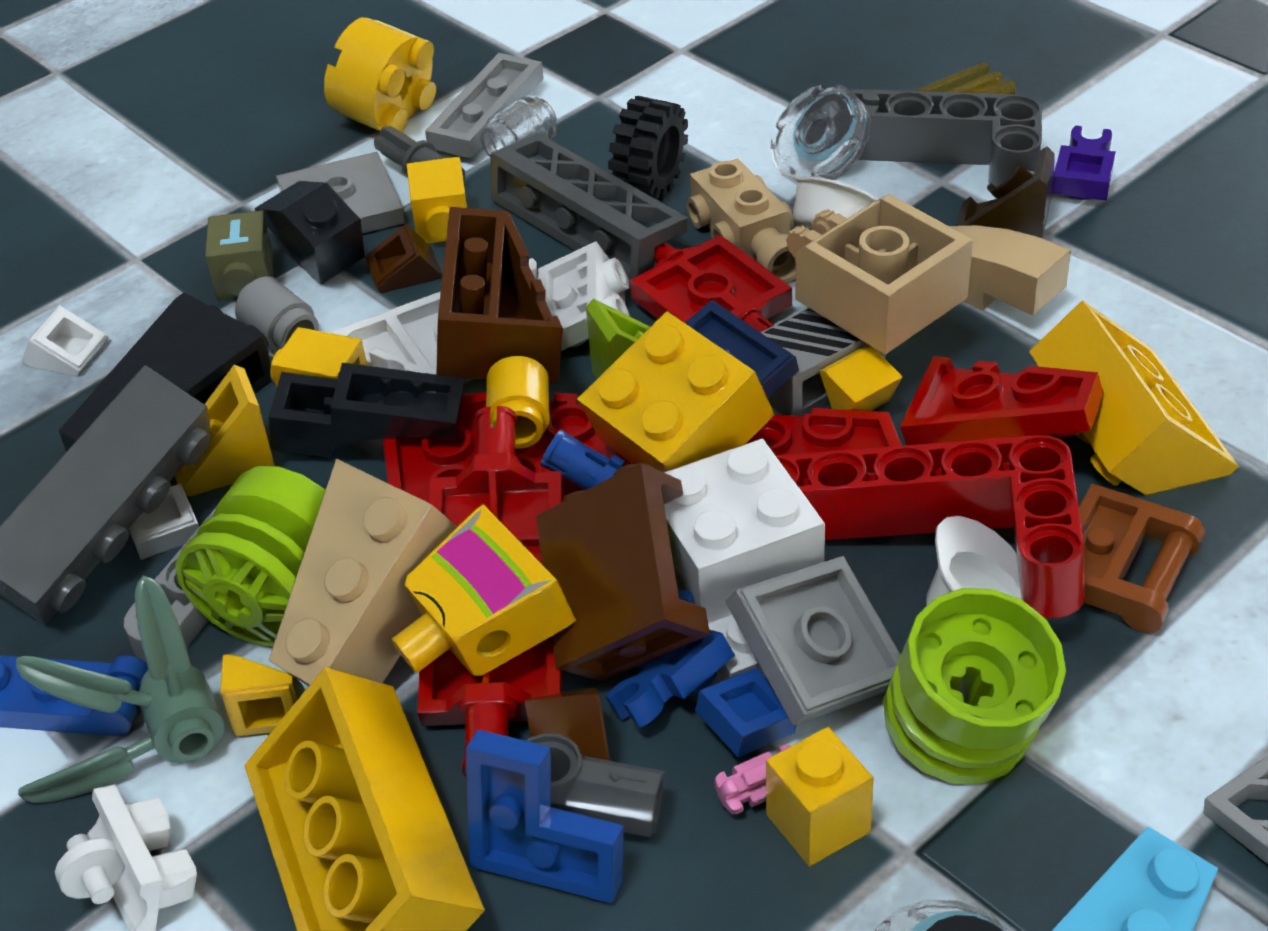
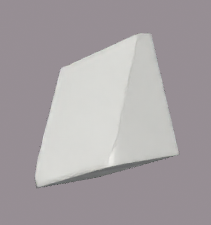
[22,305,109,376]

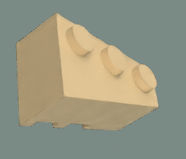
[268,459,457,686]

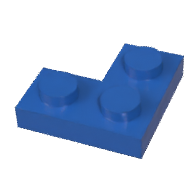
[466,730,624,903]

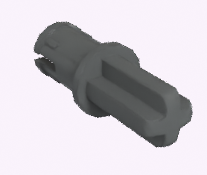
[374,126,465,182]

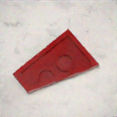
[900,356,1104,445]

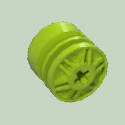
[175,466,326,647]
[883,588,1066,784]

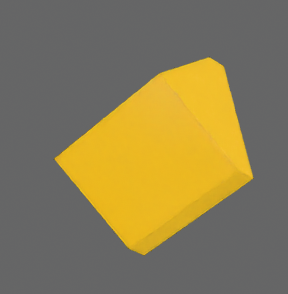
[819,345,903,411]

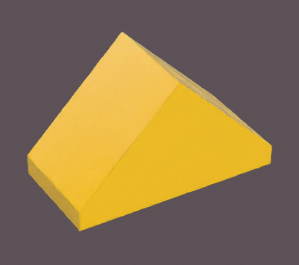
[175,365,275,496]

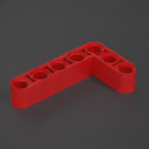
[775,435,1085,618]

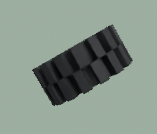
[608,95,688,200]

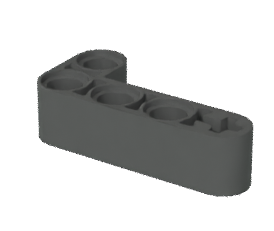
[832,89,1042,187]

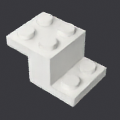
[664,439,825,680]

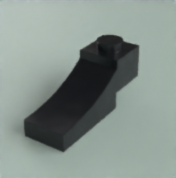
[269,363,465,457]

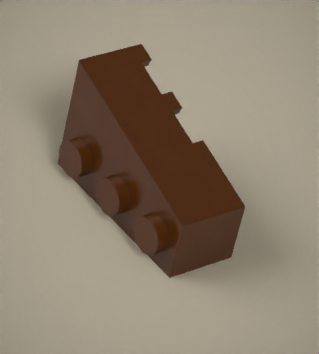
[436,207,563,384]

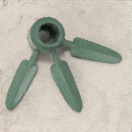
[16,576,225,804]

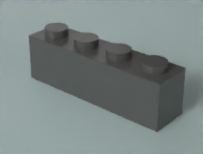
[0,365,211,626]

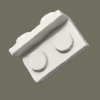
[538,241,630,351]

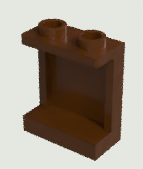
[536,463,710,682]

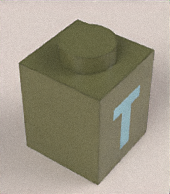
[205,210,274,301]

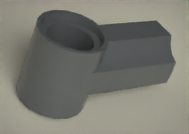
[526,733,665,837]

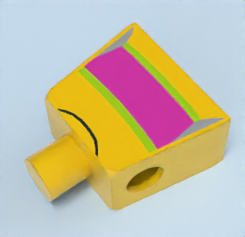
[391,504,576,676]

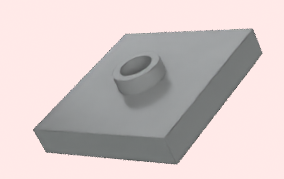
[276,151,405,234]
[725,556,900,726]

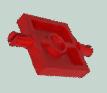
[630,235,792,332]

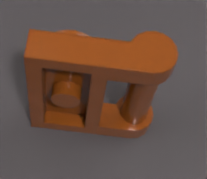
[1079,483,1206,633]

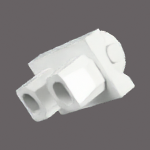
[55,784,197,931]

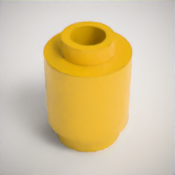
[486,356,549,449]

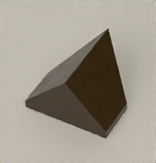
[956,146,1055,239]

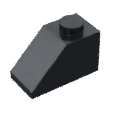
[255,181,365,285]

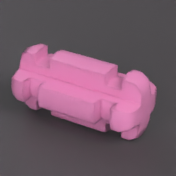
[714,744,791,815]

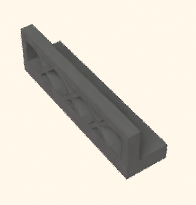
[491,133,688,284]

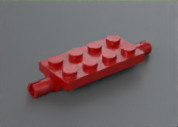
[417,406,564,777]

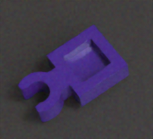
[1052,125,1116,201]

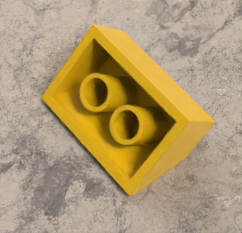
[1029,300,1239,495]

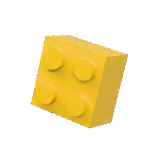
[577,311,775,473]

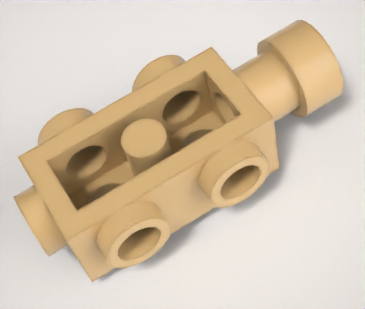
[686,158,796,284]

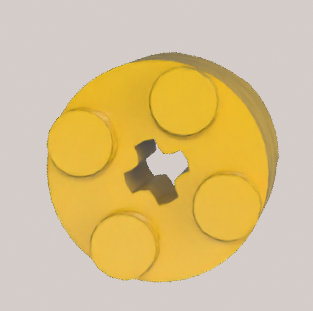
[324,17,436,132]

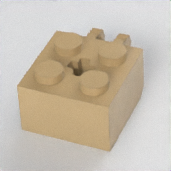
[785,194,973,355]

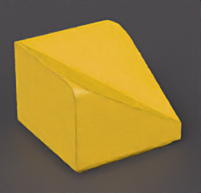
[220,654,305,737]

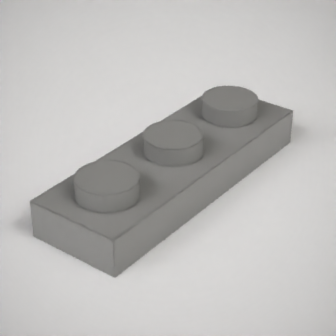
[425,53,544,158]

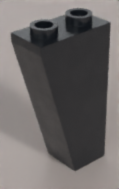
[59,292,272,452]

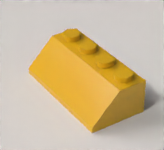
[244,667,485,931]

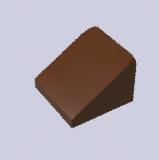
[365,224,443,293]
[524,687,610,761]

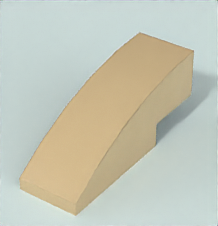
[949,225,1071,316]

